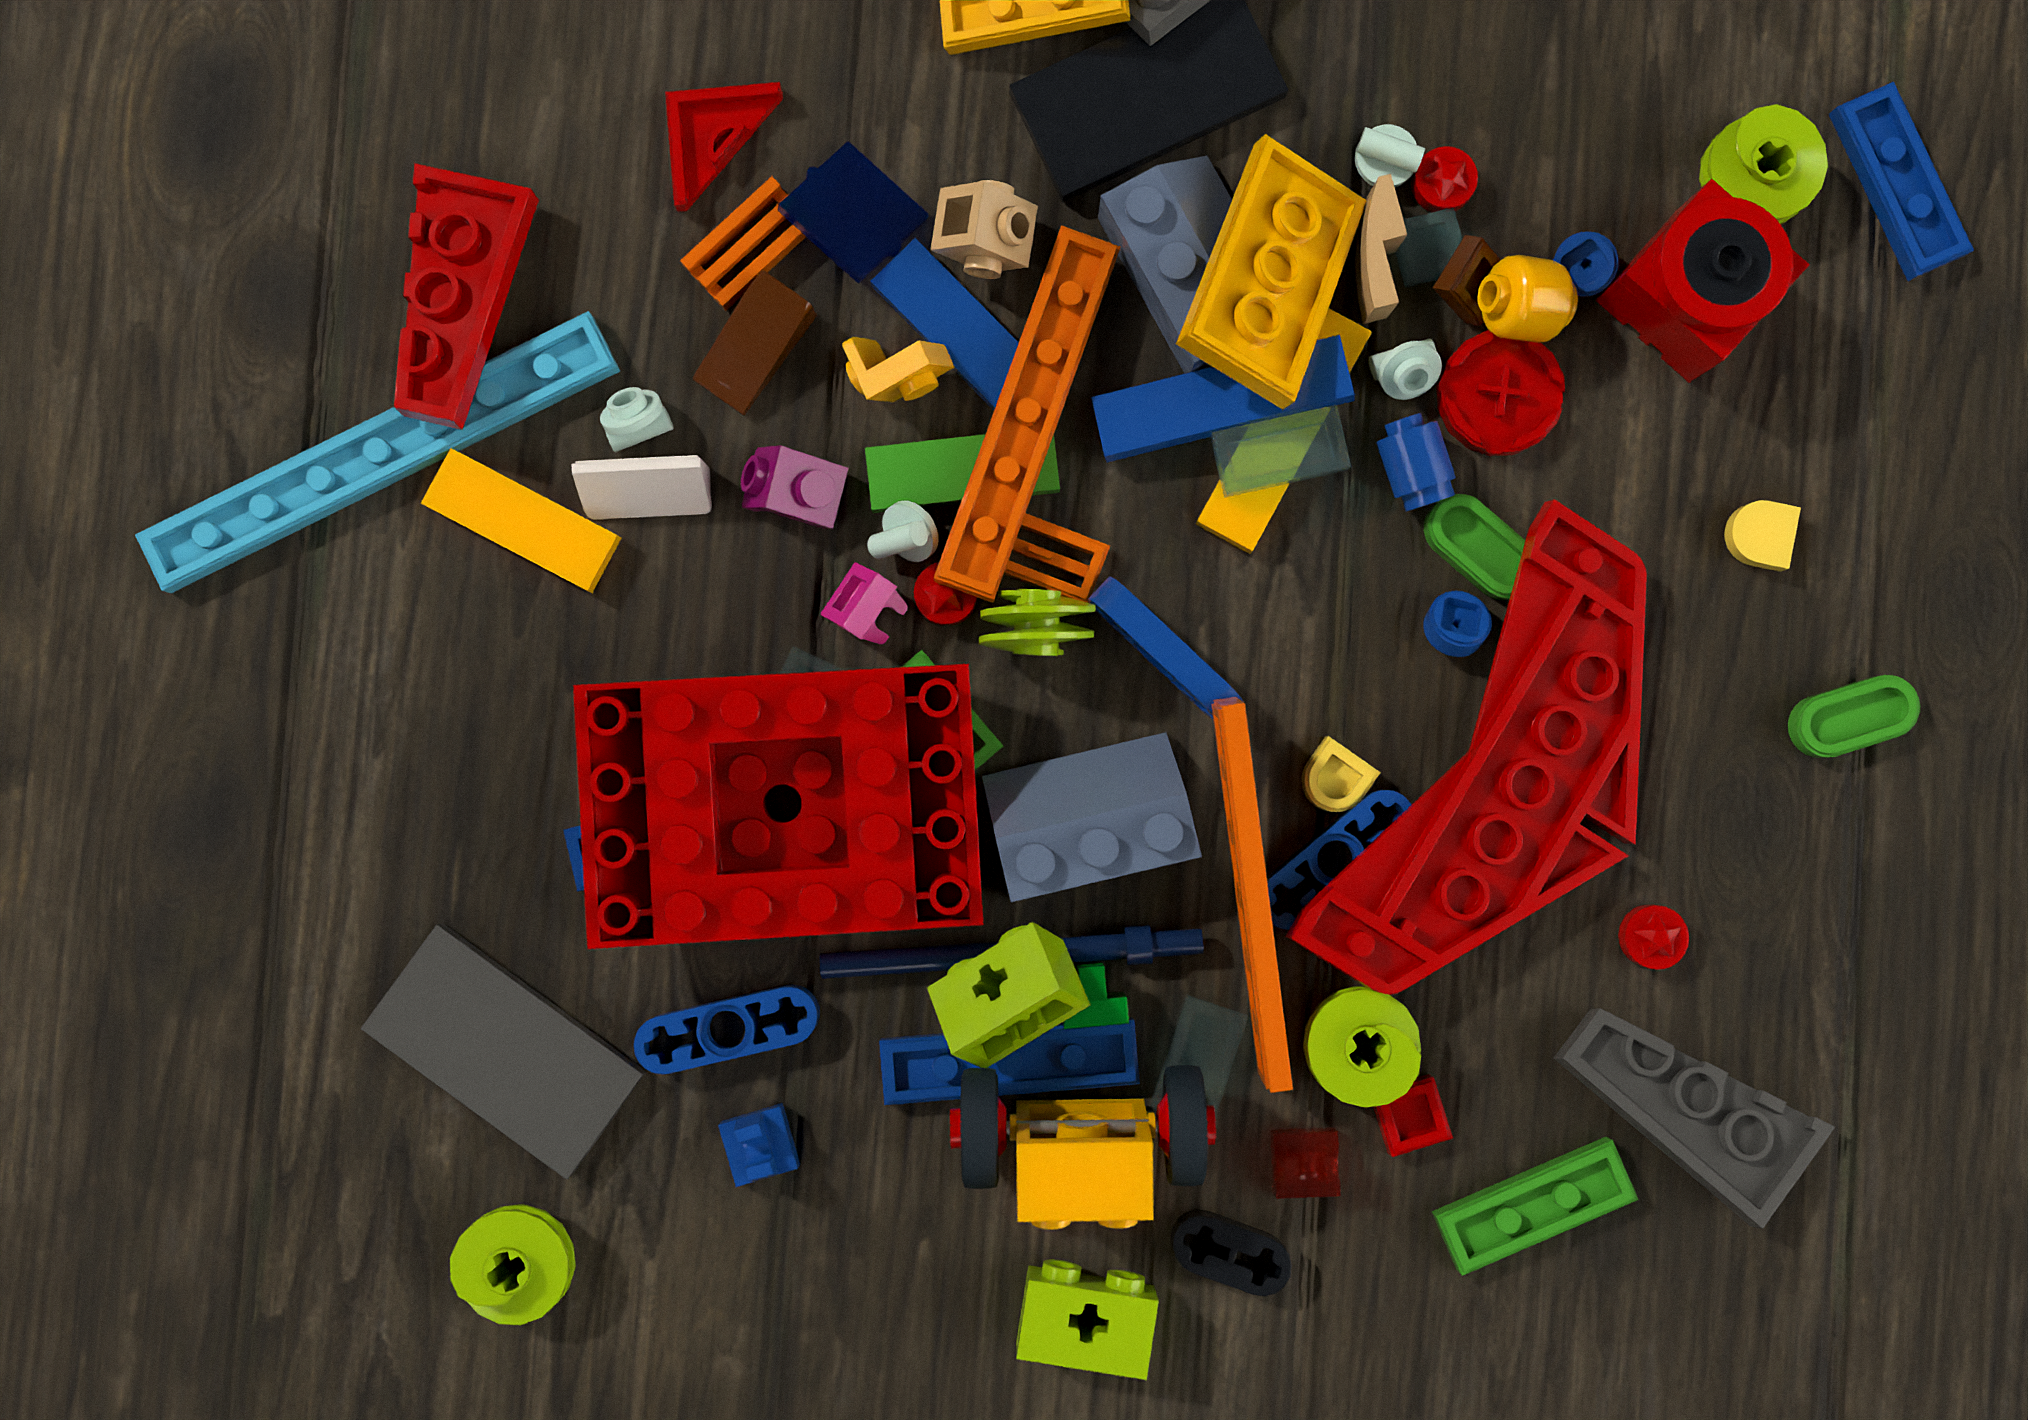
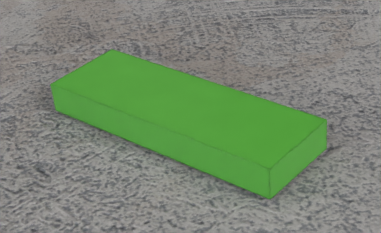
[865,434,1060,513]
[1432,1137,1638,1276]

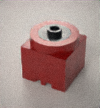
[1595,178,1810,383]

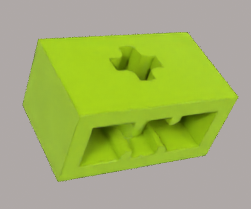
[927,922,1090,1068]
[1016,1259,1159,1380]

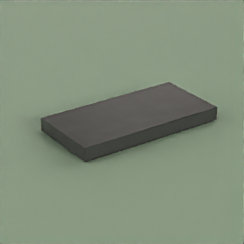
[361,923,647,1180]

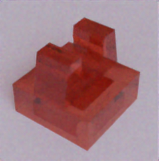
[1271,1127,1341,1199]

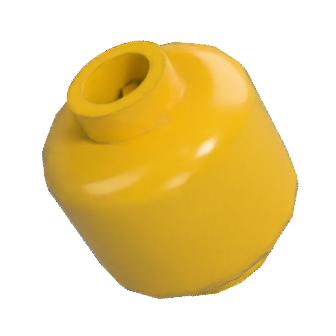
[1477,255,1578,342]

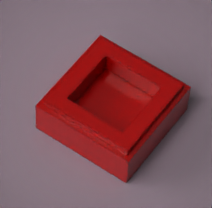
[1373,1074,1453,1157]

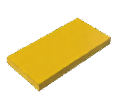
[1176,134,1367,410]

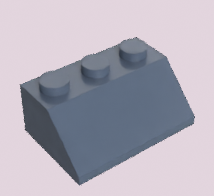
[1098,156,1232,374]
[982,732,1202,902]

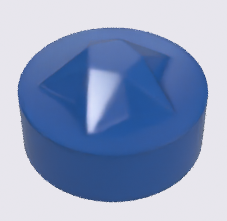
[1554,231,1620,296]
[1423,591,1492,657]

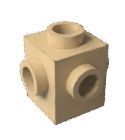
[931,180,1038,279]

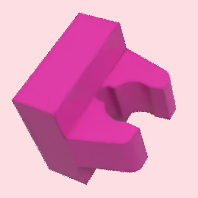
[820,562,908,644]

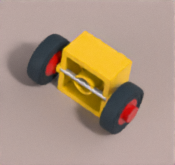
[950,1065,1216,1229]

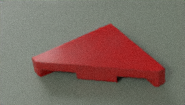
[665,82,783,212]

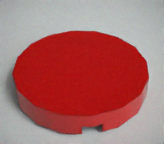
[1436,330,1565,456]

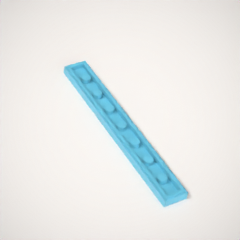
[135,311,620,593]

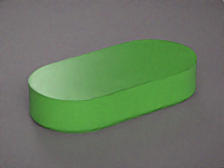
[1424,494,1525,600]
[1788,675,1920,758]

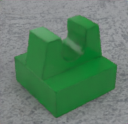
[1063,962,1129,1029]

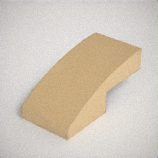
[1355,174,1407,324]

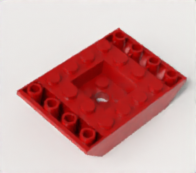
[573,664,983,949]

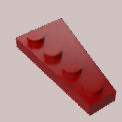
[394,163,539,430]

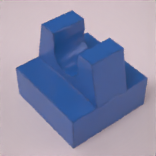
[718,1103,800,1187]

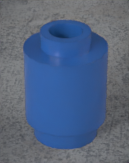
[1376,413,1456,512]

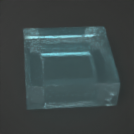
[1395,208,1462,288]

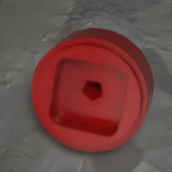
[1411,146,1478,215]
[914,562,977,626]
[1618,904,1689,970]

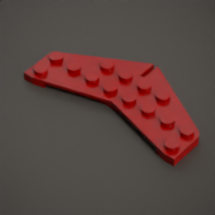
[1285,499,1647,994]

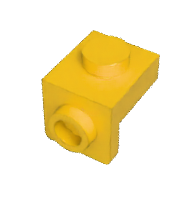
[842,337,955,402]

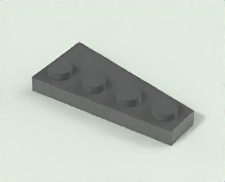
[1553,1008,1835,1229]

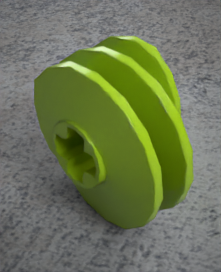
[1699,104,1828,224]
[979,589,1096,656]
[1303,986,1421,1108]
[450,1204,576,1325]

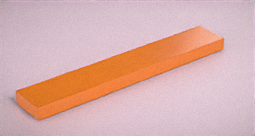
[933,225,1121,603]
[1211,697,1293,1093]

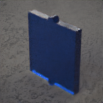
[777,141,928,284]

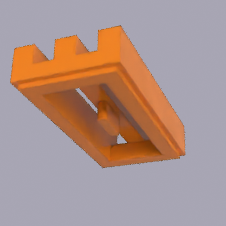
[680,176,817,311]
[1004,513,1110,603]

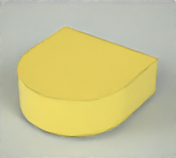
[1725,500,1801,572]
[1302,736,1381,812]

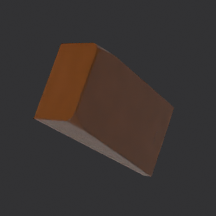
[692,270,817,416]

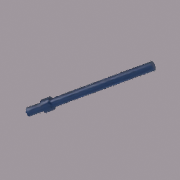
[820,925,1204,979]

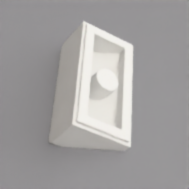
[572,455,712,520]

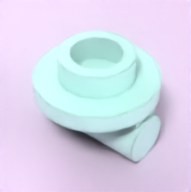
[1355,124,1425,187]
[1369,338,1442,400]
[600,387,674,452]
[868,500,938,562]

